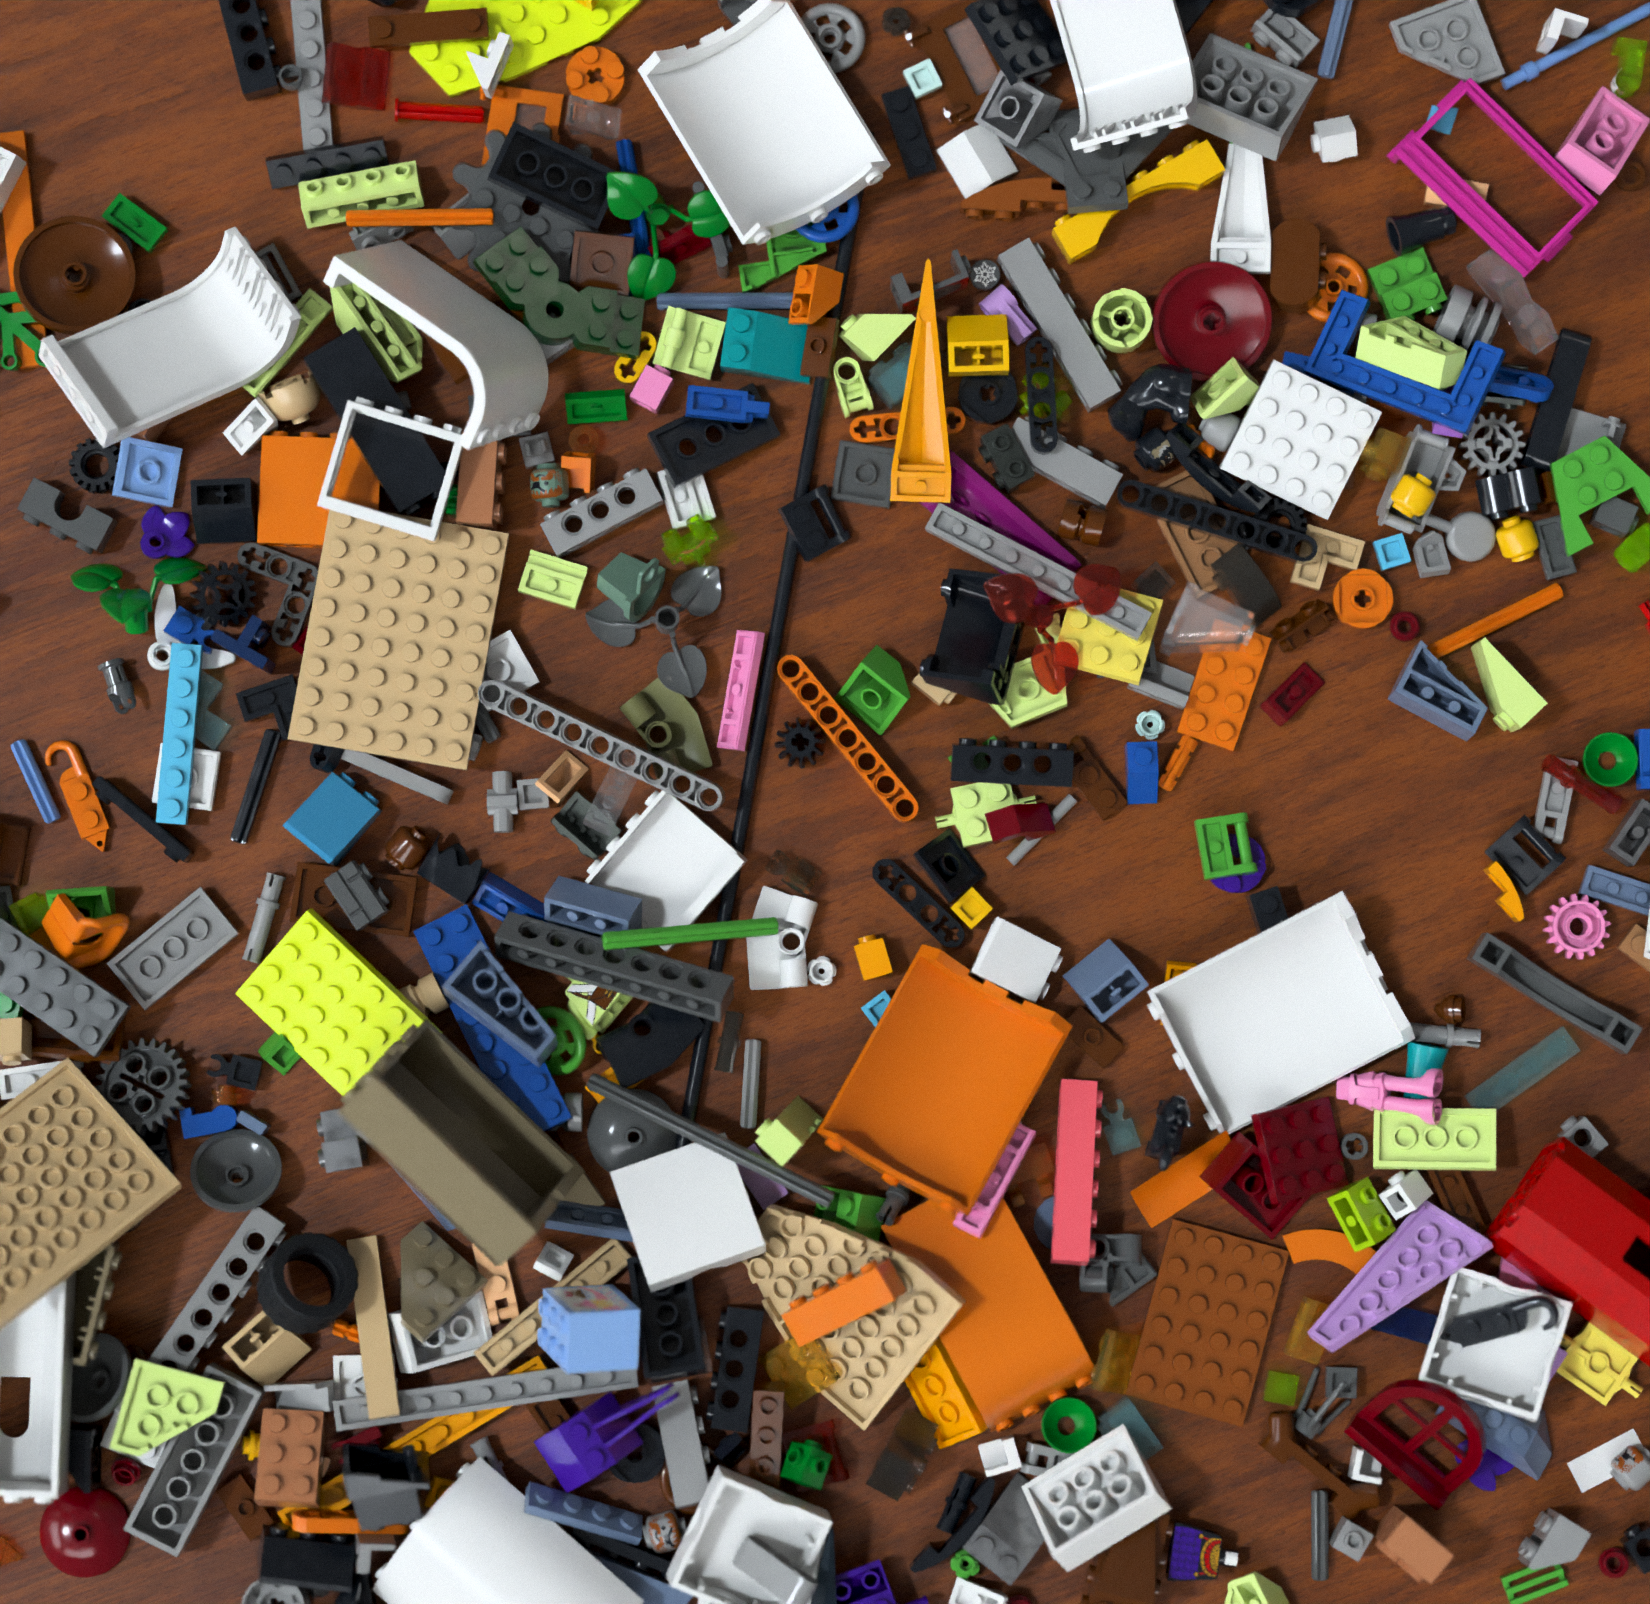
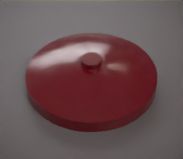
[1152,260,1272,381]

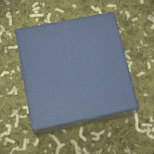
[236,1110,271,1135]

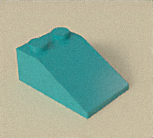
[720,307,810,384]

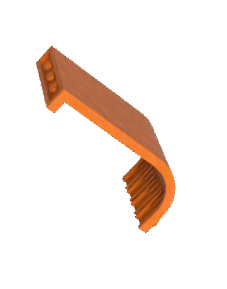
[881,1198,1097,1433]

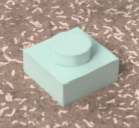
[903,58,943,100]

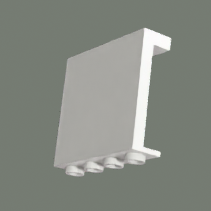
[585,790,748,952]

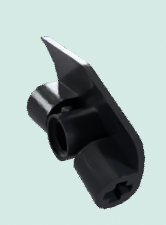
[596,1002,705,1088]

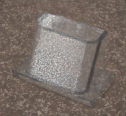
[1159,582,1256,657]

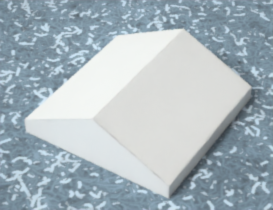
[937,124,1018,199]

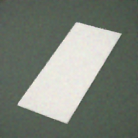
[1567,1428,1643,1493]

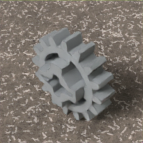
[1458,412,1525,477]

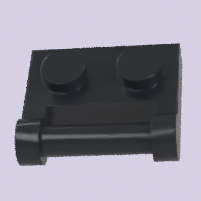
[778,484,853,562]
[1485,814,1566,895]

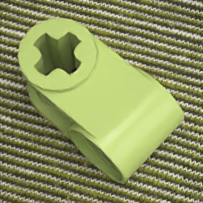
[833,357,874,418]

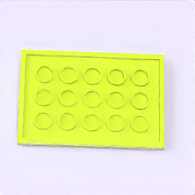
[235,908,443,1096]

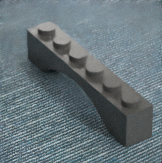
[1466,932,1643,1054]

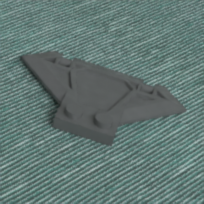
[999,109,1175,214]

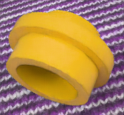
[242,1430,261,1461]

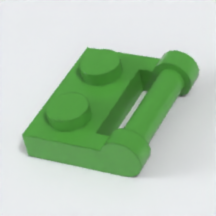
[1194,813,1258,881]

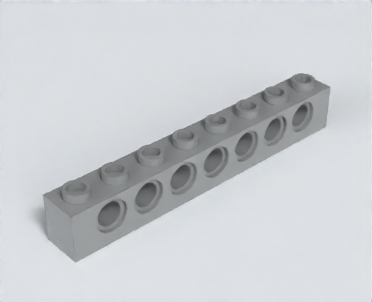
[115,1206,287,1411]

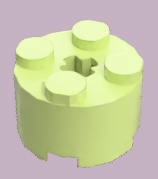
[1090,288,1153,354]

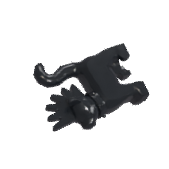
[1145,1095,1194,1171]

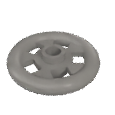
[801,3,865,73]

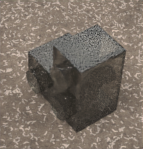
[866,1408,938,1501]

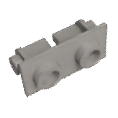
[349,226,413,250]

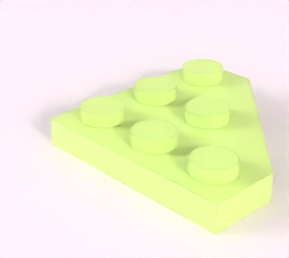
[109,1358,225,1456]

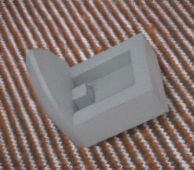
[1412,531,1451,578]

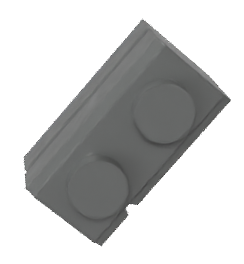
[323,860,390,931]

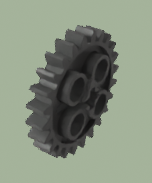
[95,1038,192,1136]

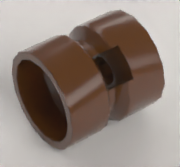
[1057,498,1108,547]

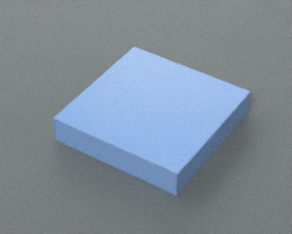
[112,437,182,508]

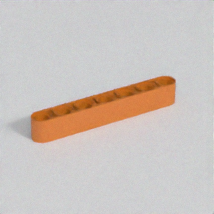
[777,655,919,823]

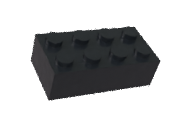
[487,122,617,232]
[627,1257,708,1383]

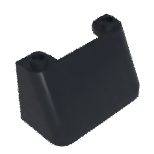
[920,568,1028,705]

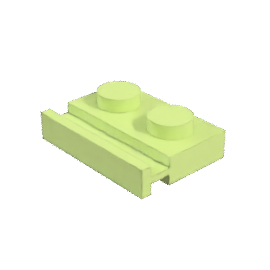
[518,550,588,610]

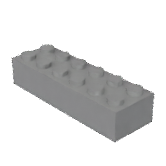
[123,1362,266,1557]

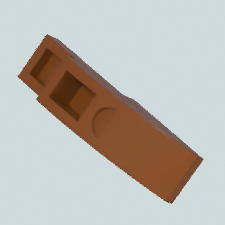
[959,178,1068,221]

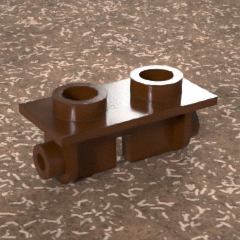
[1269,599,1334,653]

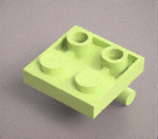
[652,306,726,380]

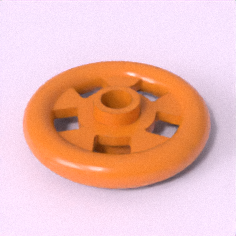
[1306,253,1368,322]

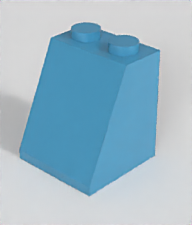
[283,772,382,867]

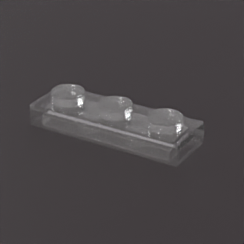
[582,750,638,837]

